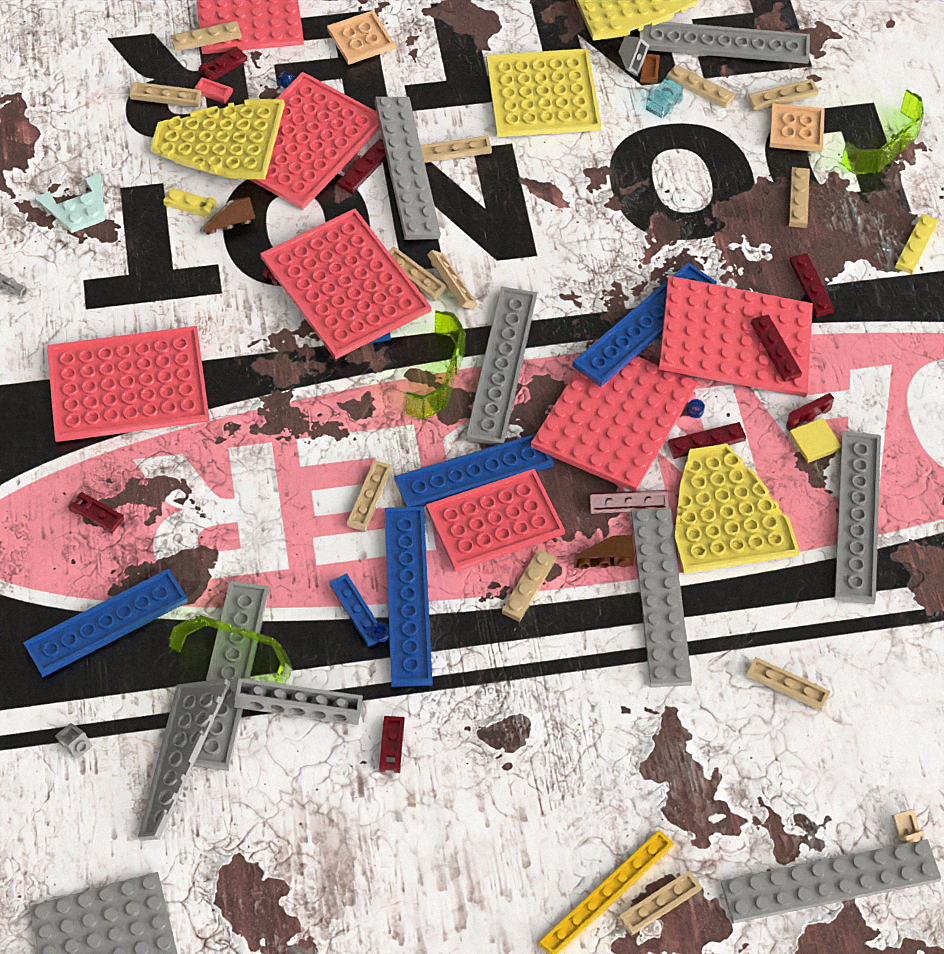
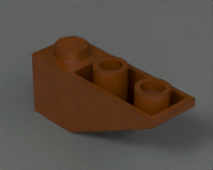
[200,196,255,235]
[574,535,635,569]

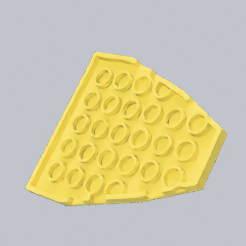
[575,0,697,40]
[151,99,285,179]
[674,444,800,574]

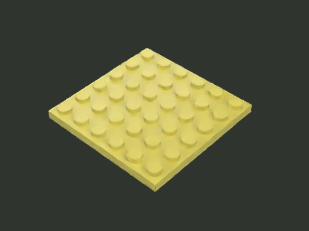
[486,49,601,137]

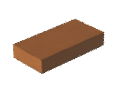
[640,54,660,84]

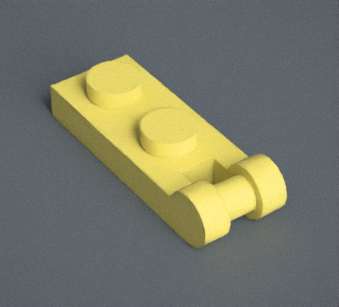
[163,188,217,217]

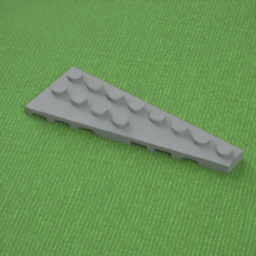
[138,678,231,841]

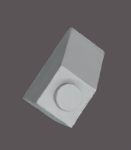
[619,36,650,76]

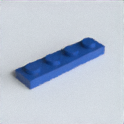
[329,573,386,647]

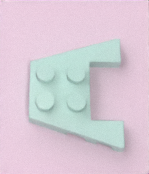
[35,173,105,233]

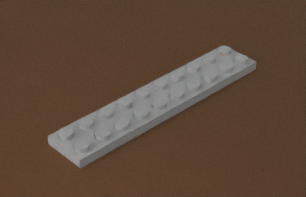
[639,22,810,64]
[374,97,441,240]
[466,286,537,446]
[834,431,881,605]
[631,508,692,688]
[193,581,269,771]
[721,839,941,924]

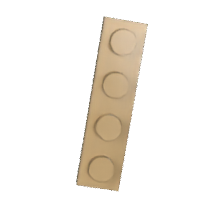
[171,21,242,52]
[667,65,735,109]
[747,79,819,111]
[130,82,202,108]
[421,135,492,163]
[789,167,810,228]
[388,247,447,301]
[428,250,478,309]
[347,460,392,532]
[502,549,556,622]
[746,657,831,711]
[619,870,702,936]

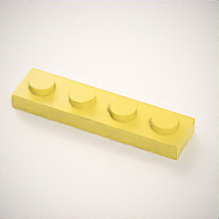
[895,214,939,274]

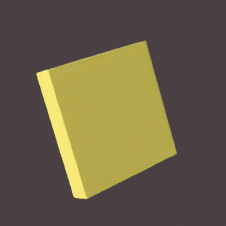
[789,418,841,463]

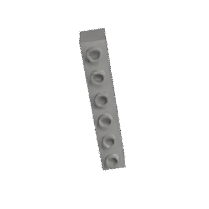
[234,678,363,725]

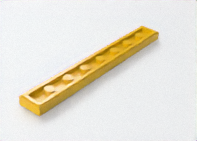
[538,830,674,954]

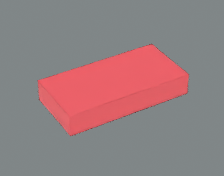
[194,77,233,104]

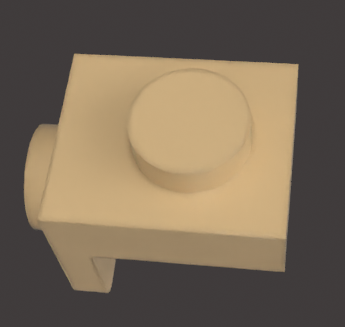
[891,809,925,843]

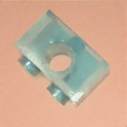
[646,78,684,119]

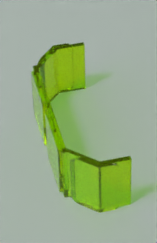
[841,89,924,174]
[406,310,466,419]
[169,615,293,684]

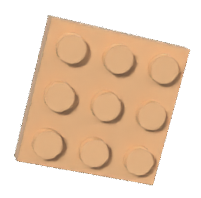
[327,10,395,65]
[769,103,825,152]

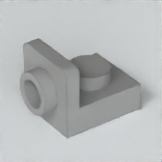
[55,723,92,759]

